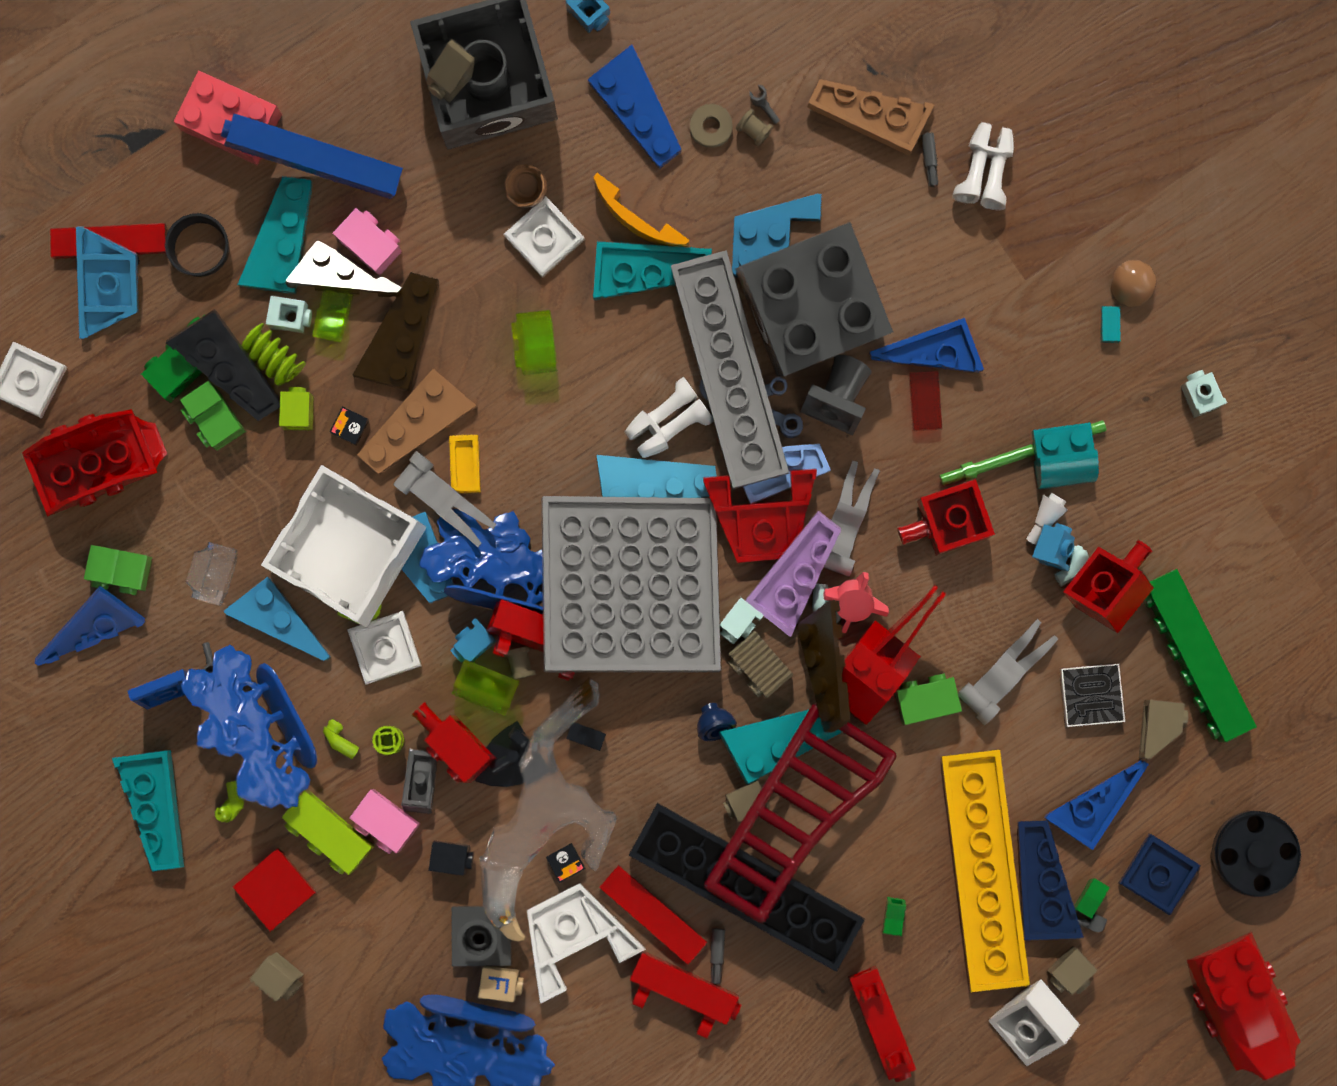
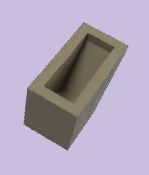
[427,39,475,103]
[1139,700,1188,759]

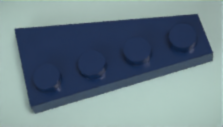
[1017,820,1084,940]

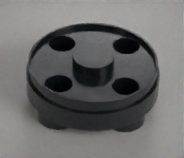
[1210,811,1301,897]

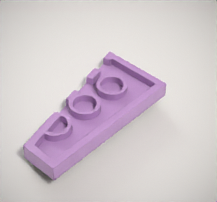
[745,511,841,637]

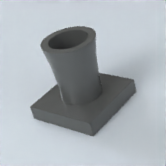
[800,355,872,436]
[452,905,512,966]

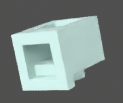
[266,296,312,333]
[1181,370,1227,418]
[720,597,764,645]

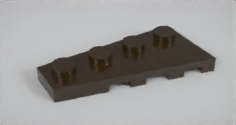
[353,272,439,391]
[796,600,851,733]

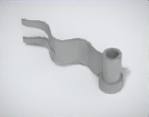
[393,451,496,547]
[823,461,880,577]
[958,619,1058,725]

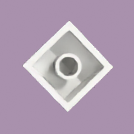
[988,979,1080,1066]

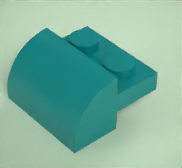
[1031,422,1099,490]

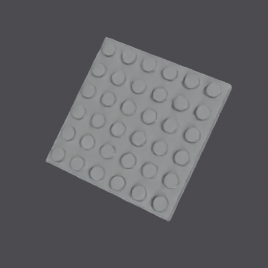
[541,496,721,672]

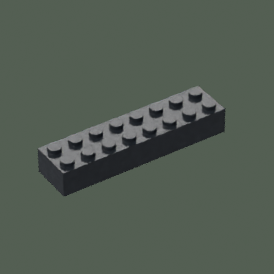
[629,802,865,972]

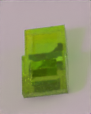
[312,290,354,343]

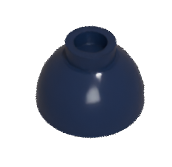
[697,703,737,741]

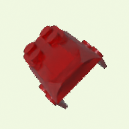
[22,409,167,517]
[1187,932,1301,1080]

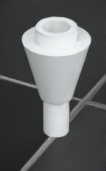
[1026,493,1068,545]

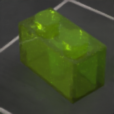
[511,310,558,375]
[452,660,519,716]

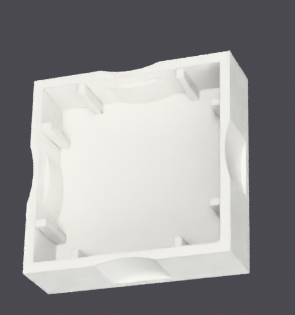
[261,465,427,627]

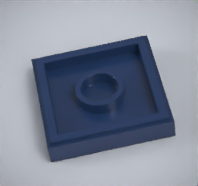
[1119,833,1201,915]

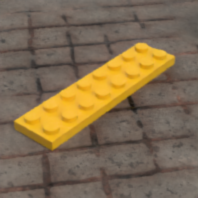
[941,750,1030,992]

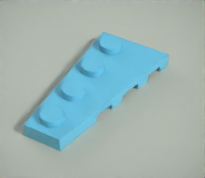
[597,455,717,498]

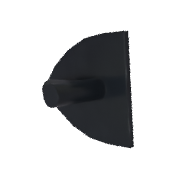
[475,721,548,787]

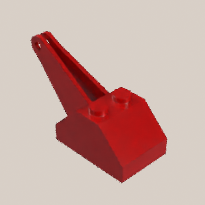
[842,585,946,725]

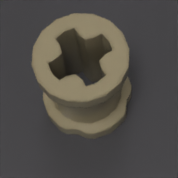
[736,109,774,147]
[504,646,536,681]

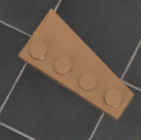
[807,79,935,156]
[357,369,477,475]

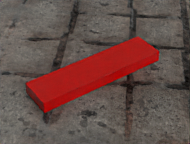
[50,223,167,259]
[599,865,707,965]

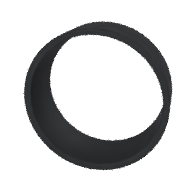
[165,213,229,277]

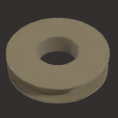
[690,104,733,148]

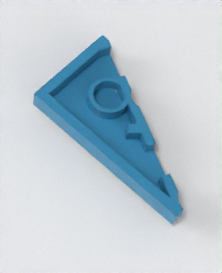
[224,577,331,661]

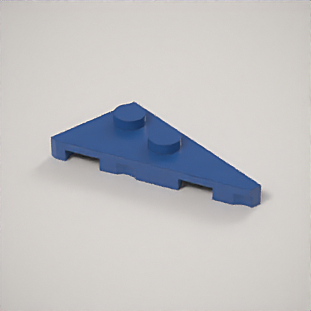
[869,318,984,373]
[34,586,145,666]
[1044,760,1149,850]

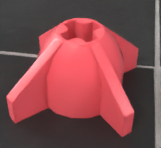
[823,572,889,633]

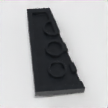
[166,309,280,421]

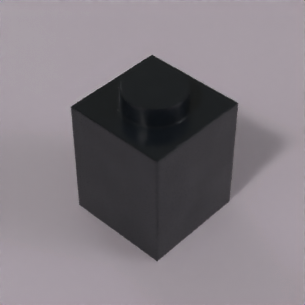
[428,840,474,876]

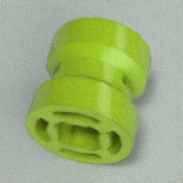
[372,726,405,755]

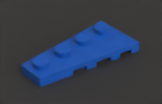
[588,45,681,169]

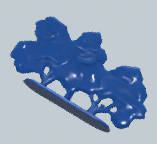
[419,509,543,614]
[181,645,317,809]
[382,995,555,1086]

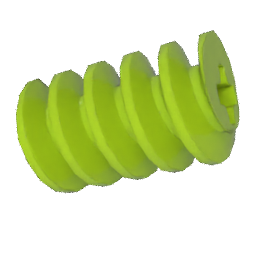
[241,323,306,386]

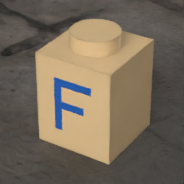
[478,966,524,1002]

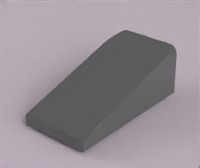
[401,749,438,814]

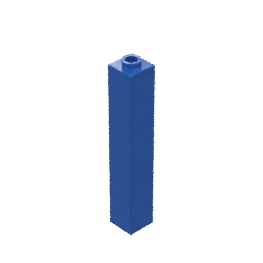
[221,113,403,199]

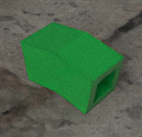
[1074,878,1110,919]
[882,897,906,936]

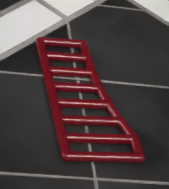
[704,703,897,923]

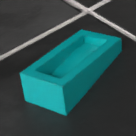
[1101,306,1121,343]

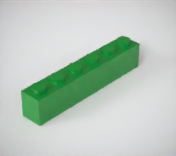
[1143,569,1257,742]

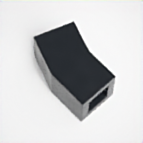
[566,722,606,751]

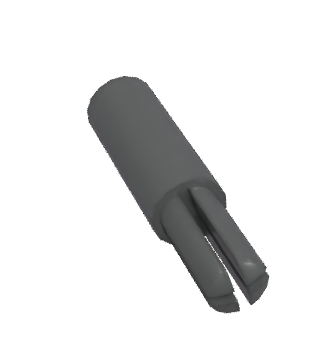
[921,133,938,187]
[710,928,725,984]

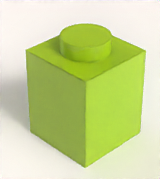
[279,387,314,430]

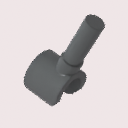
[749,85,780,124]
[202,642,213,673]
[1078,914,1107,932]

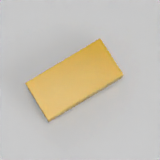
[449,435,481,494]

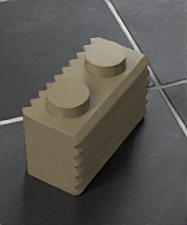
[728,631,793,698]
[250,952,304,1002]

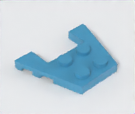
[732,194,822,278]

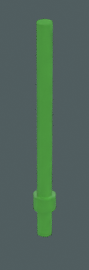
[939,420,1106,486]

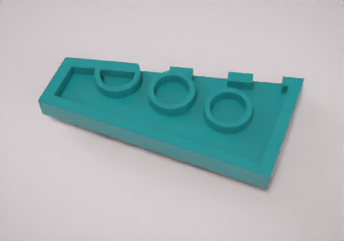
[237,176,313,294]
[593,241,712,300]
[719,709,842,784]
[112,750,184,871]

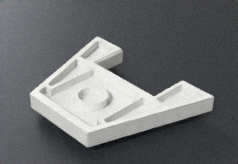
[527,883,646,1004]

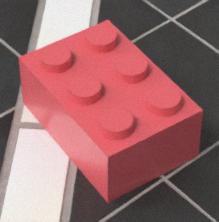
[174,70,282,165]

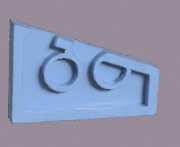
[743,444,831,504]

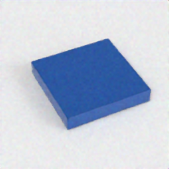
[127,669,187,710]

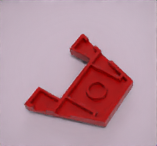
[703,468,817,563]

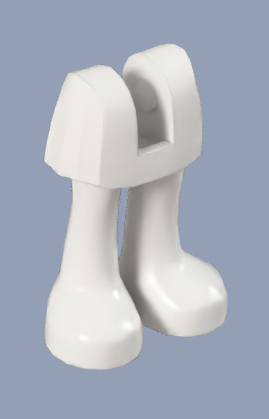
[953,122,1014,210]
[625,377,714,458]

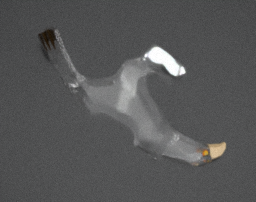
[479,677,617,941]

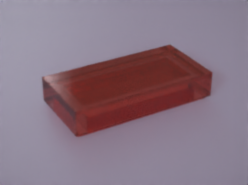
[909,371,942,431]

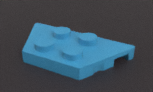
[76,226,139,339]

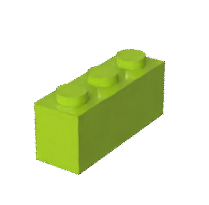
[281,790,375,875]

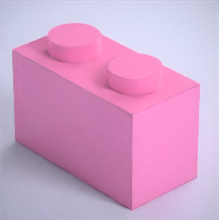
[333,208,402,275]
[350,789,421,854]

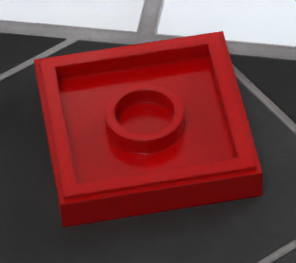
[233,848,316,932]

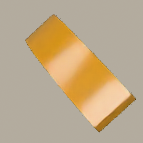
[594,173,690,247]

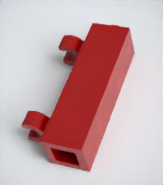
[486,599,575,681]
[630,951,742,1038]
[848,966,917,1082]

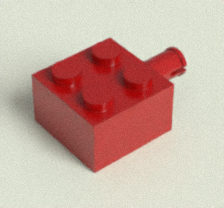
[897,479,995,556]
[1063,540,1154,633]
[412,702,497,783]

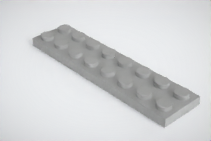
[671,250,789,489]

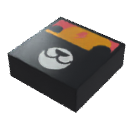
[330,406,369,446]
[546,843,586,883]

